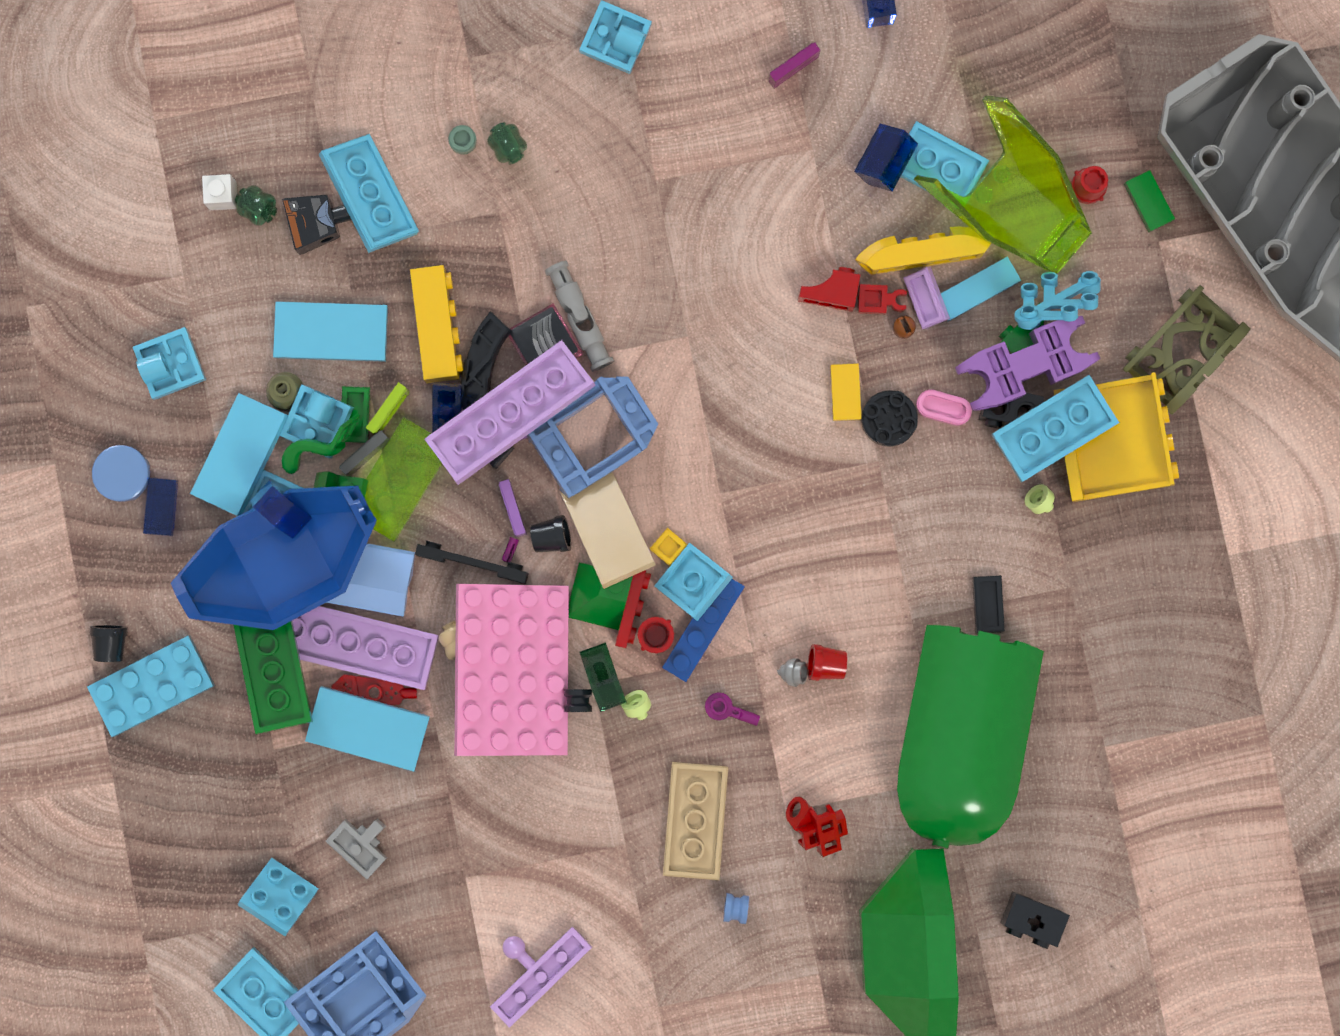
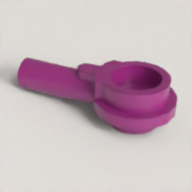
[705,692,760,726]

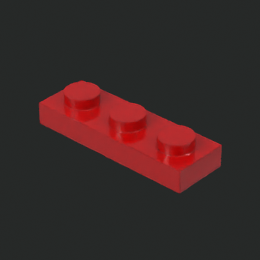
[615,569,651,649]

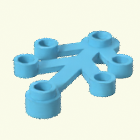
[1014,271,1101,330]

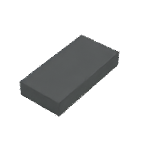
[339,430,391,477]

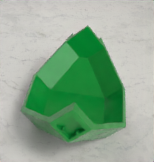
[859,848,959,1036]

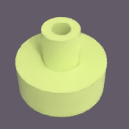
[1025,484,1055,514]
[621,690,651,720]

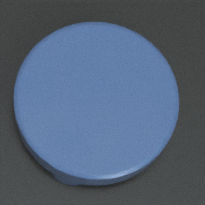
[92,445,150,502]

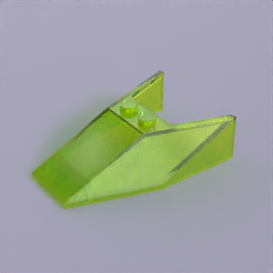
[914,96,1092,274]

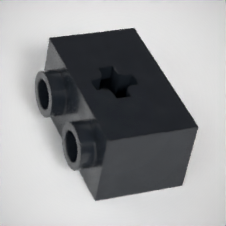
[1000,891,1070,949]

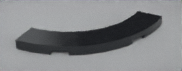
[461,311,515,469]

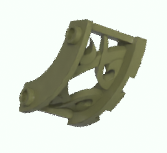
[1123,285,1251,415]

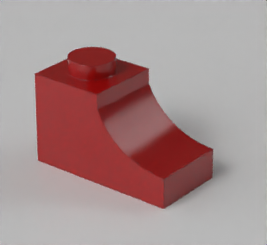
[798,267,860,312]

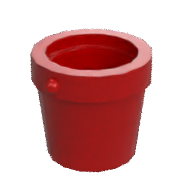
[1070,166,1108,204]
[637,616,674,654]
[807,644,847,681]

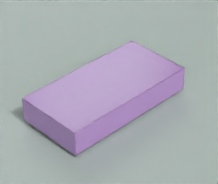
[903,267,950,330]

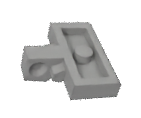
[326,819,388,879]

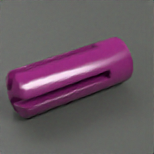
[502,537,519,563]

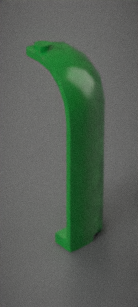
[897,625,1044,849]

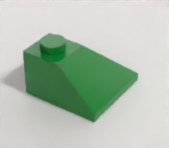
[568,562,633,630]

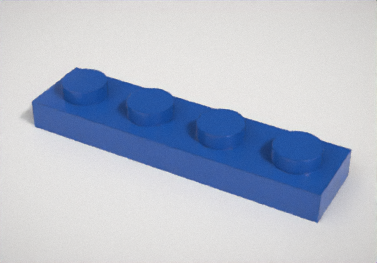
[662,579,745,682]

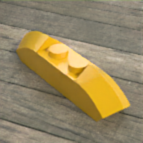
[855,226,995,275]

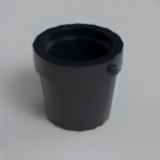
[530,515,571,553]
[90,625,128,662]

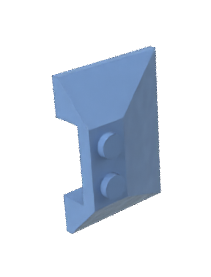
[283,931,426,1036]

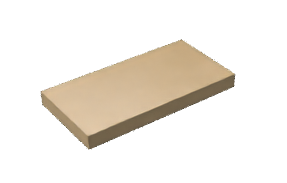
[561,472,655,589]
[663,762,728,880]

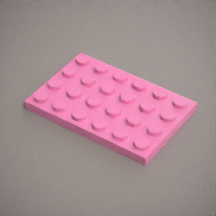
[454,584,569,756]

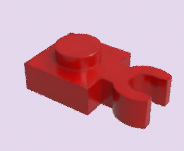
[858,284,907,315]

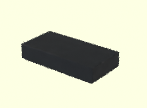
[972,575,1005,633]

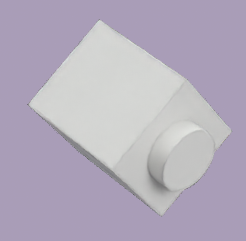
[202,174,238,211]

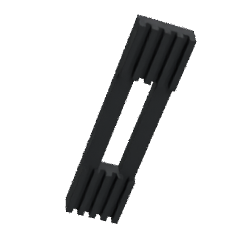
[415,541,529,584]

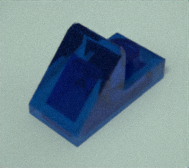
[432,382,463,433]

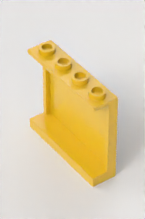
[1053,372,1179,502]

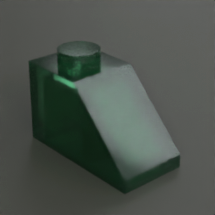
[580,642,627,712]

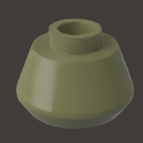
[266,372,303,410]

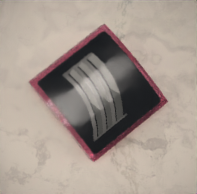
[508,303,583,366]

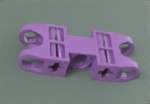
[955,316,1100,411]

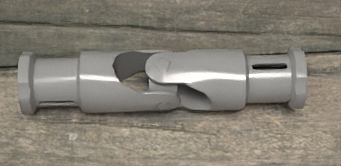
[545,261,614,372]

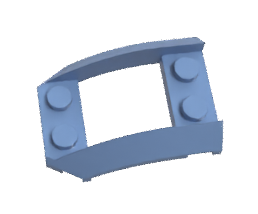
[527,376,658,499]

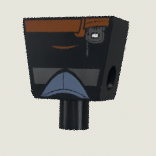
[282,195,352,255]

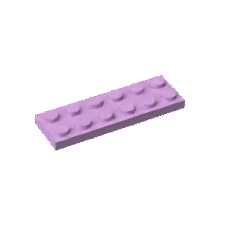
[425,340,595,485]
[292,606,439,690]

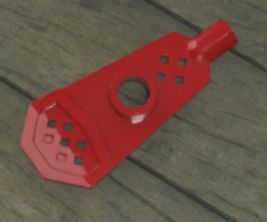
[331,674,417,705]

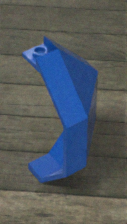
[171,486,377,630]

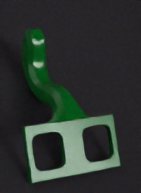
[281,413,361,474]

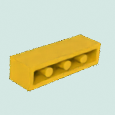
[410,265,463,383]

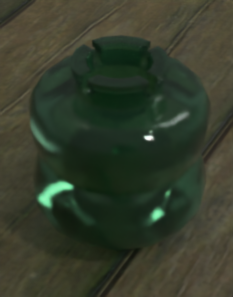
[487,122,527,165]
[235,185,277,226]

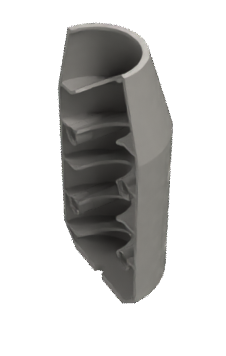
[1157,34,1340,363]

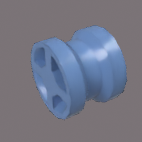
[723,893,749,924]

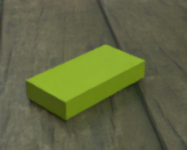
[366,382,409,435]

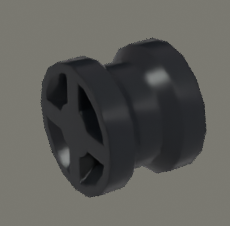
[564,689,592,712]

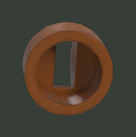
[893,316,916,339]

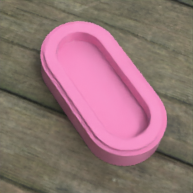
[916,390,972,426]

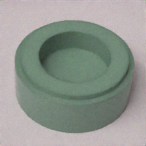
[448,125,477,155]

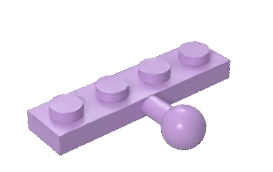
[490,926,592,1028]

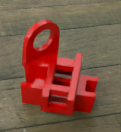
[786,797,848,857]

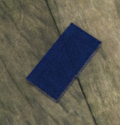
[143,478,178,536]

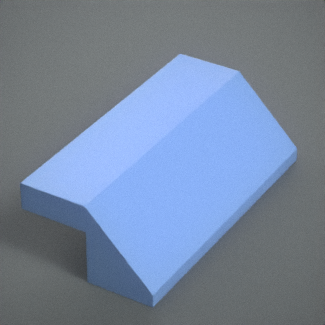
[326,543,415,617]

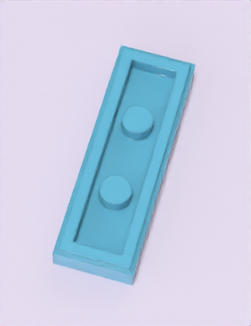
[941,256,1021,322]

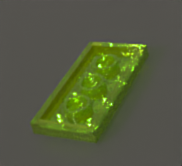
[365,417,442,542]

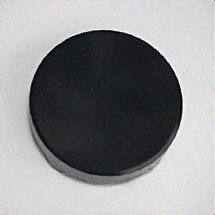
[861,390,918,447]

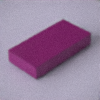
[769,42,820,89]

